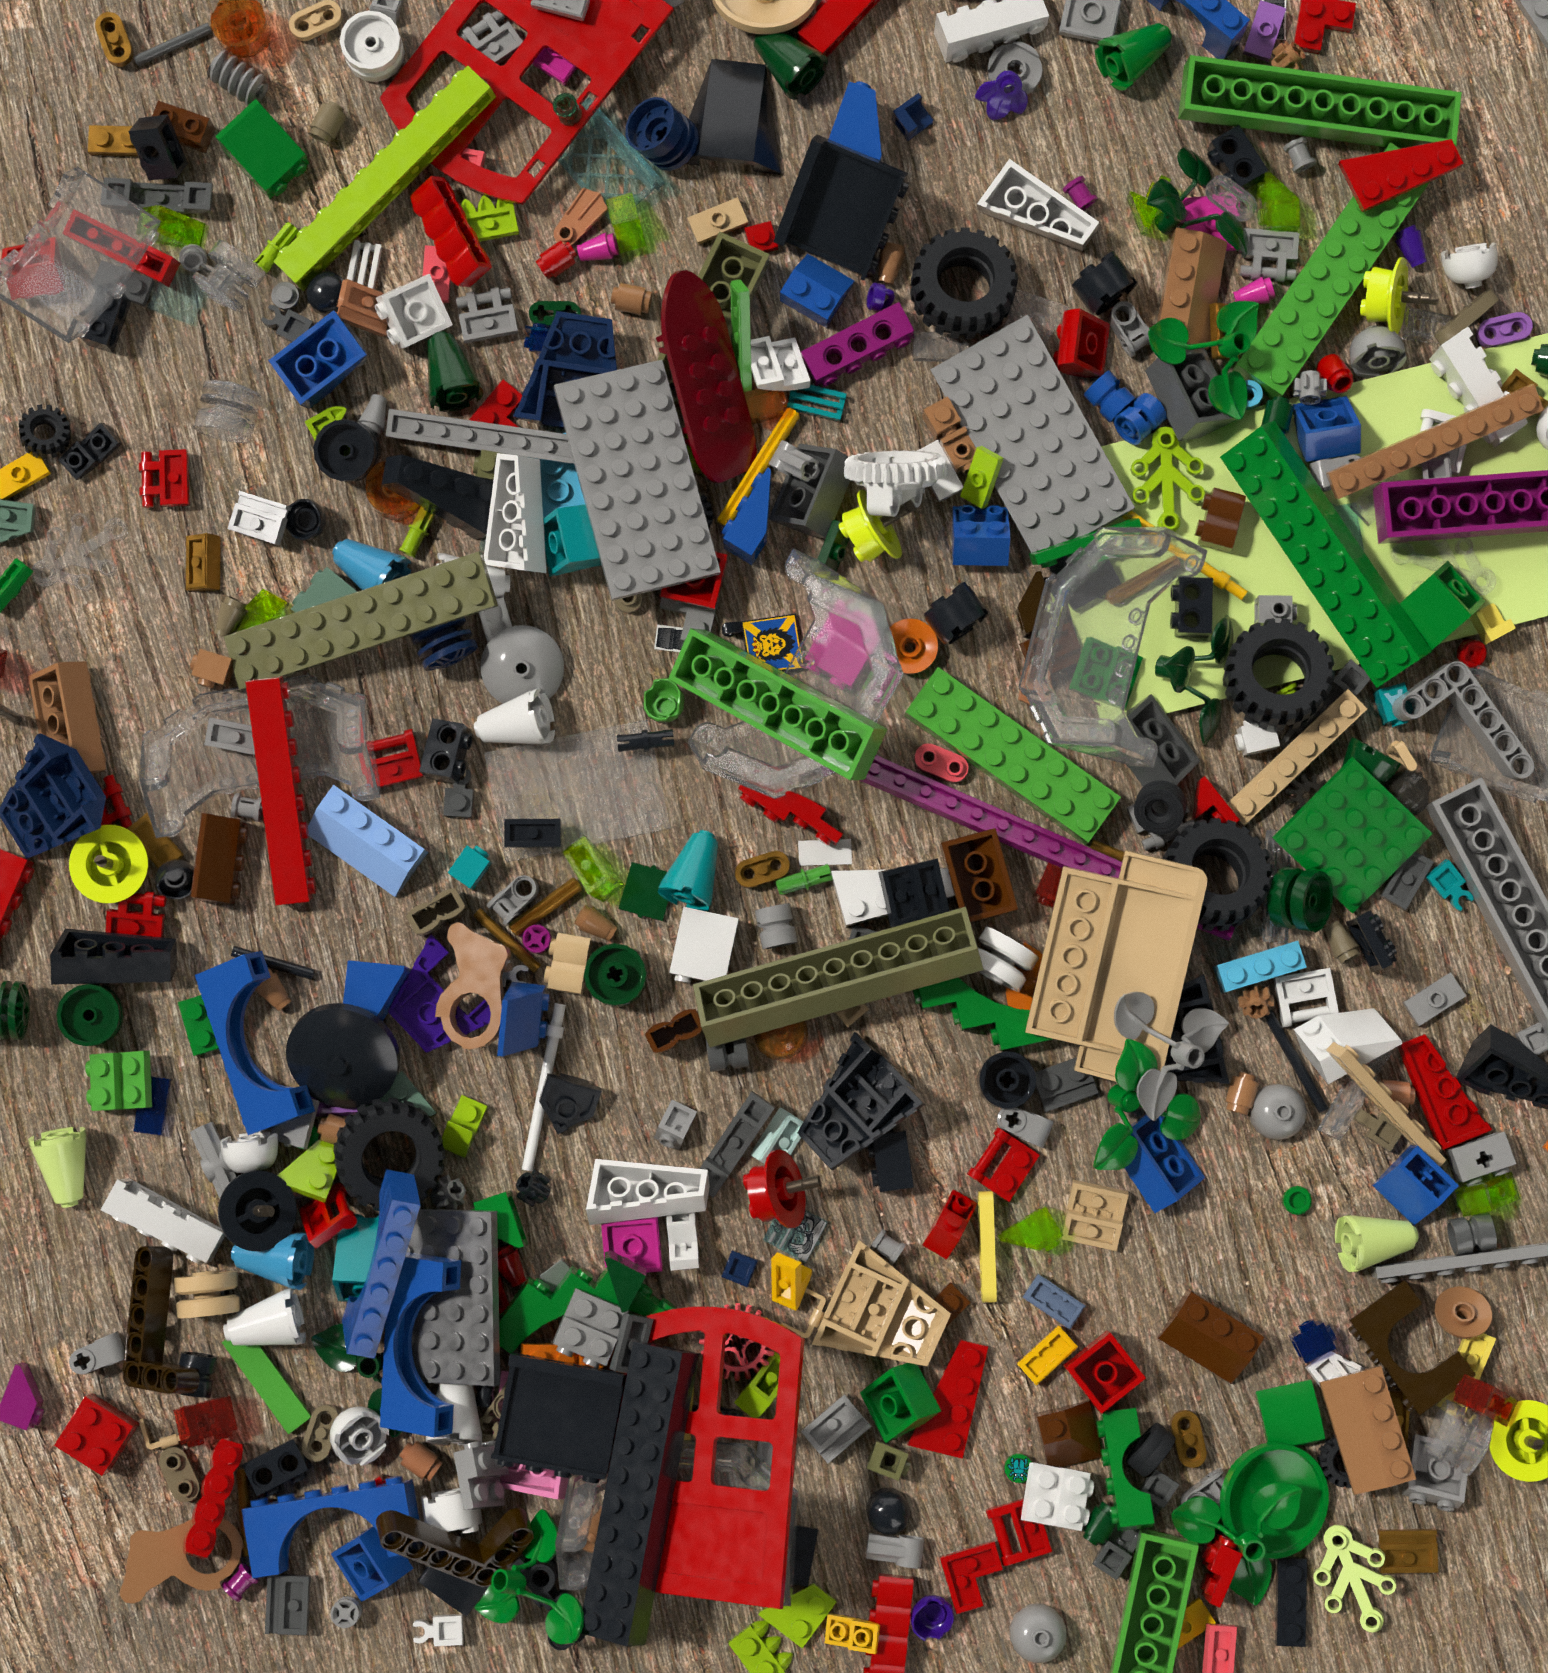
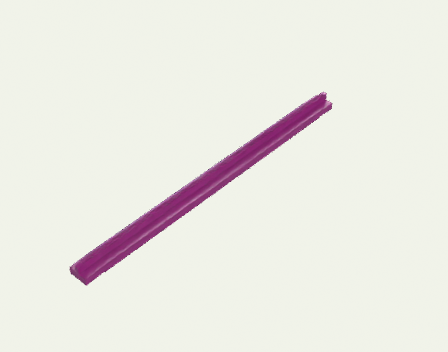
[859,755,1235,941]

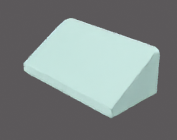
[751,1108,803,1164]

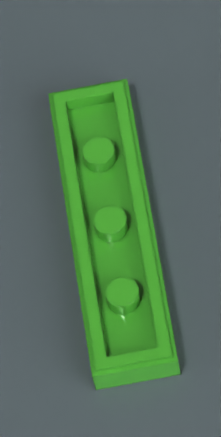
[730,279,752,394]
[221,1339,312,1434]

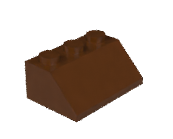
[191,813,248,905]
[939,828,1018,924]
[1158,1290,1265,1384]

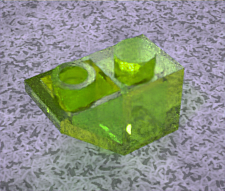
[1257,172,1300,232]

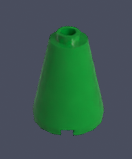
[1095,23,1172,91]

